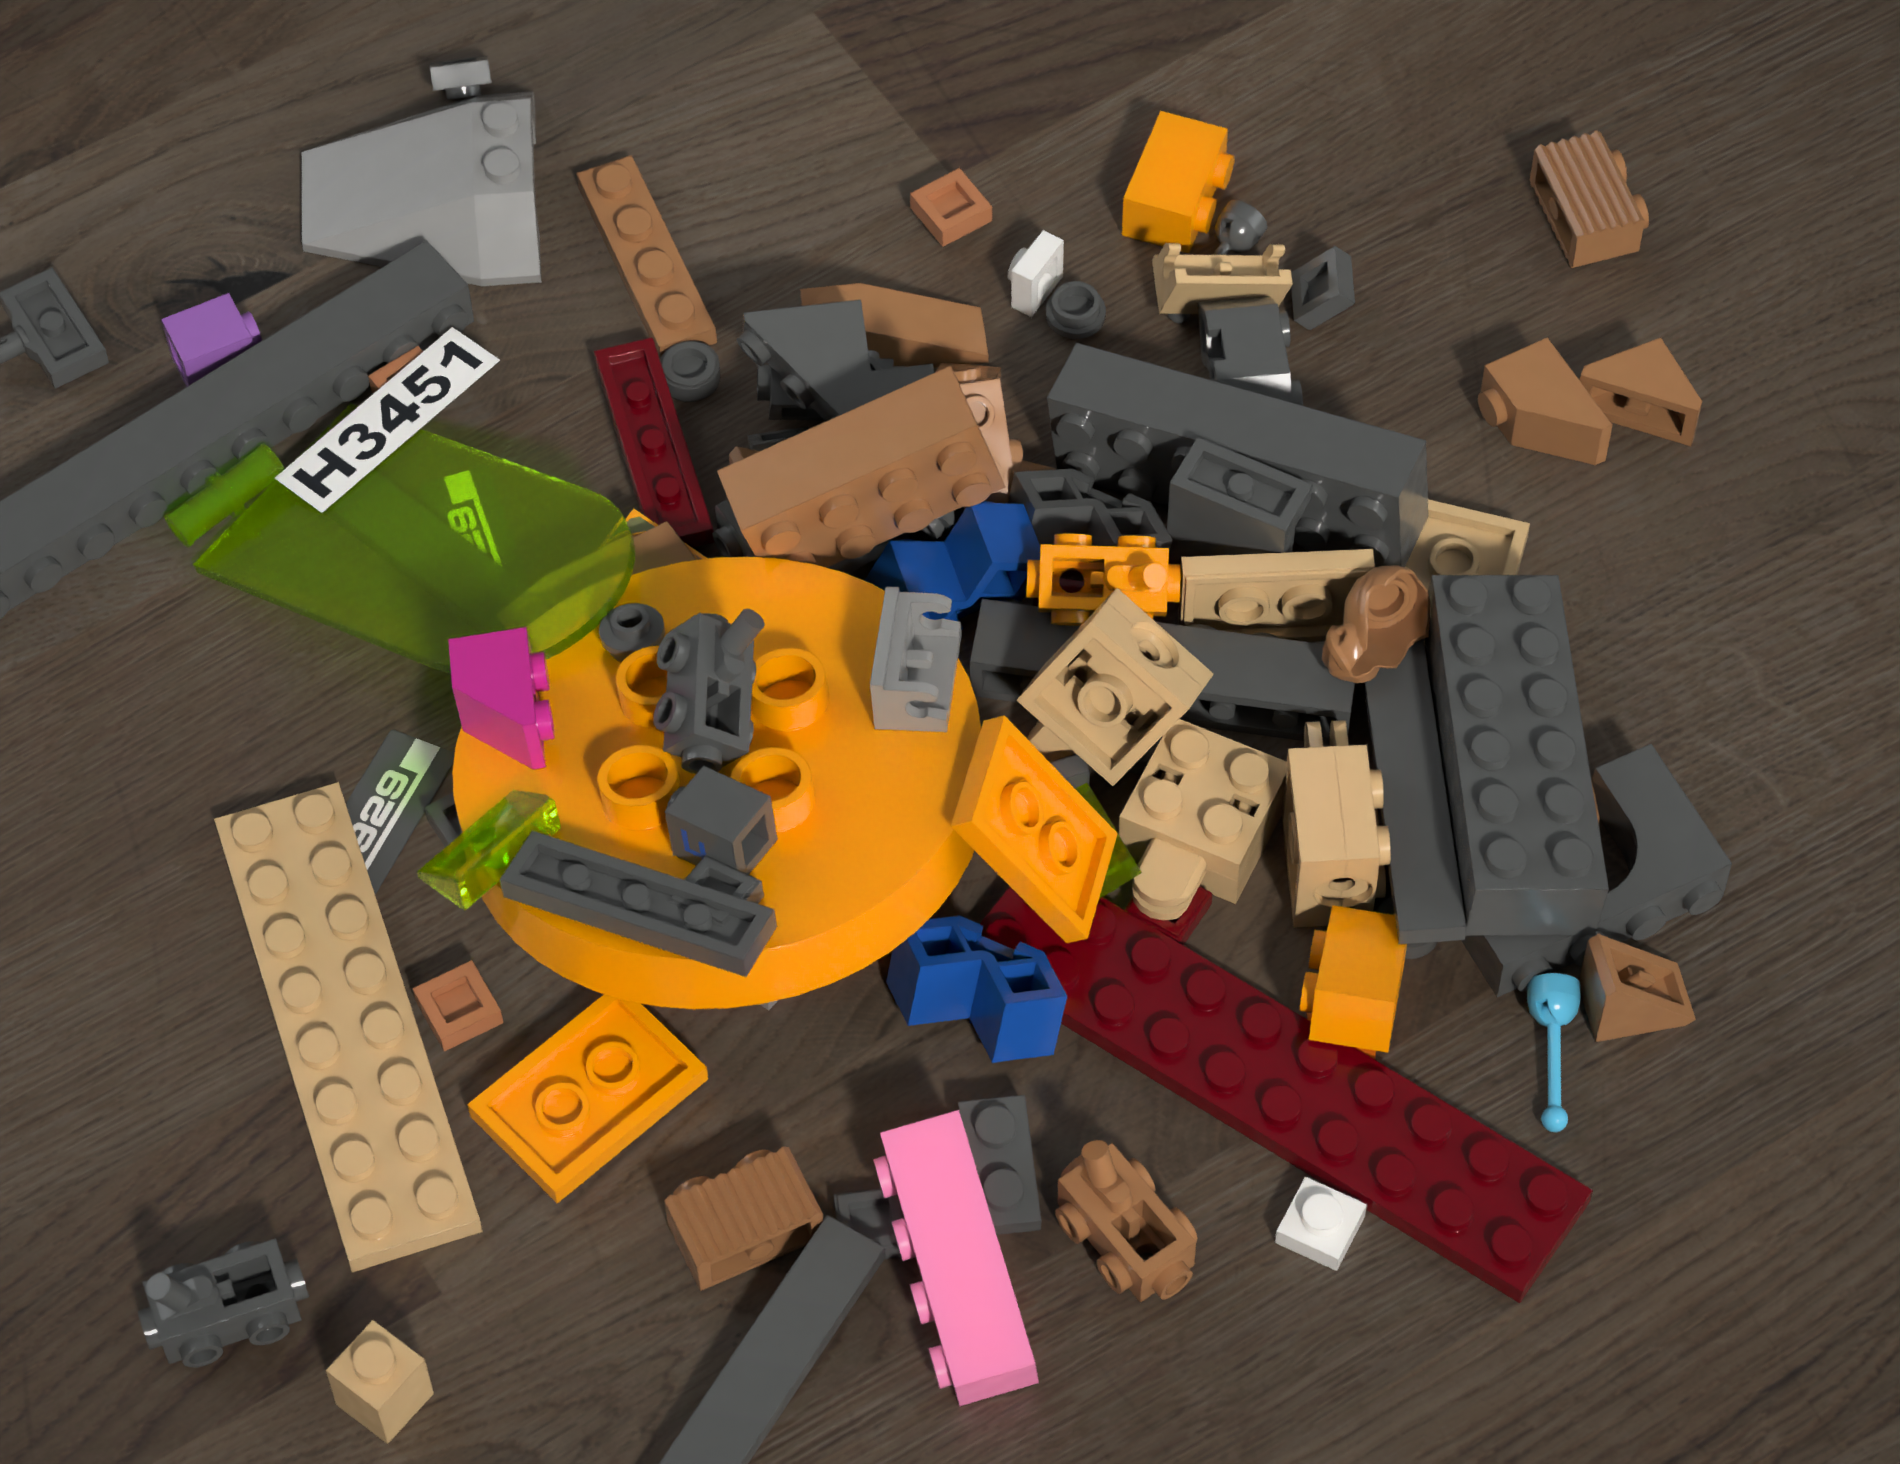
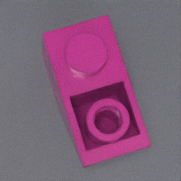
[448,627,555,770]

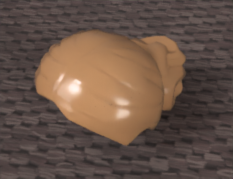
[1322,565,1431,683]

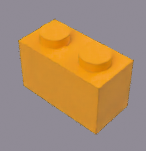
[1122,111,1234,254]
[1300,905,1407,1053]

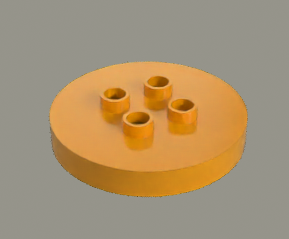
[452,557,981,1009]

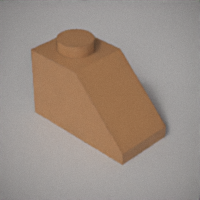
[1478,337,1613,465]

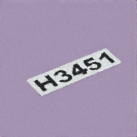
[274,327,501,513]

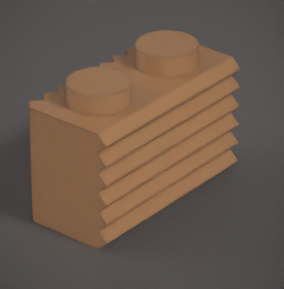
[1530,130,1649,268]
[664,1147,823,1291]

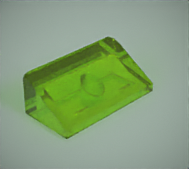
[417,790,561,911]

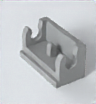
[870,587,962,732]

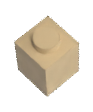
[326,1320,434,1444]

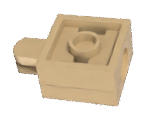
[1016,588,1214,786]
[1118,719,1287,920]
[1281,720,1391,928]

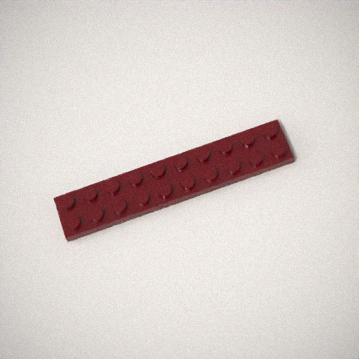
[980,887,1593,1303]

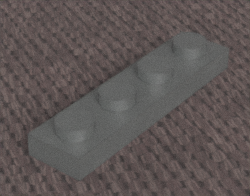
[500,831,777,977]

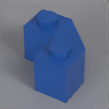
[865,501,1040,630]
[886,916,1067,1063]

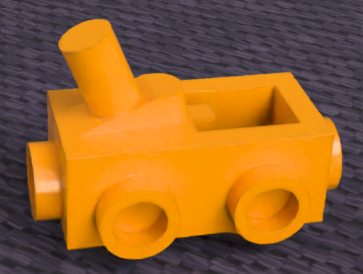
[1026,534,1181,626]

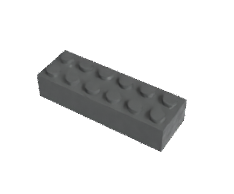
[1047,343,1429,567]
[1424,575,1609,936]

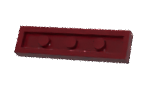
[594,337,714,548]

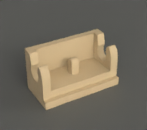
[1152,243,1293,314]

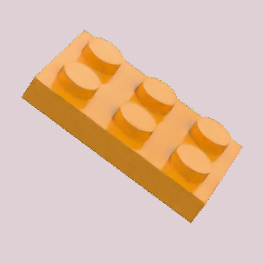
[951,715,1118,943]
[467,994,708,1204]

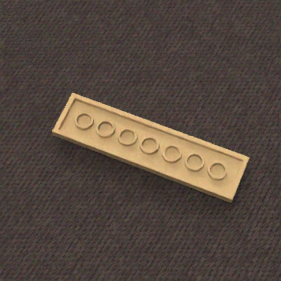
[214,782,483,1273]

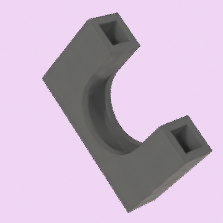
[1461,744,1732,998]

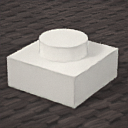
[1008,230,1064,317]
[1275,1177,1367,1271]

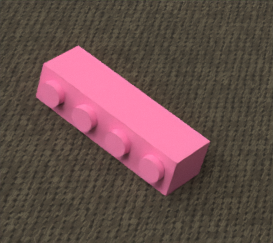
[873,1110,1039,1406]

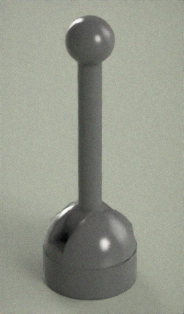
[1168,200,1268,324]

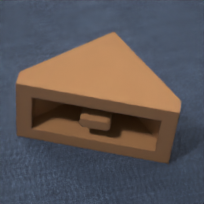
[1580,338,1702,446]
[1579,934,1696,1042]

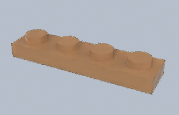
[577,155,717,359]

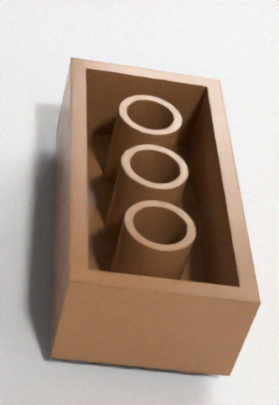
[717,366,1006,568]

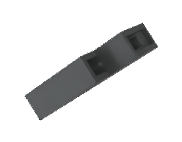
[736,299,955,540]

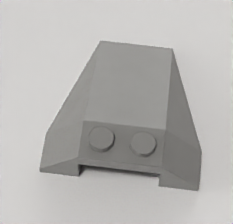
[302,91,541,286]

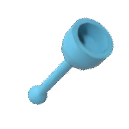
[1527,973,1580,1132]

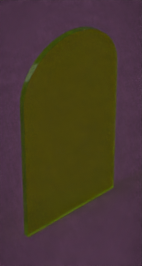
[193,403,635,674]

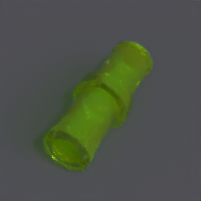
[164,443,285,548]

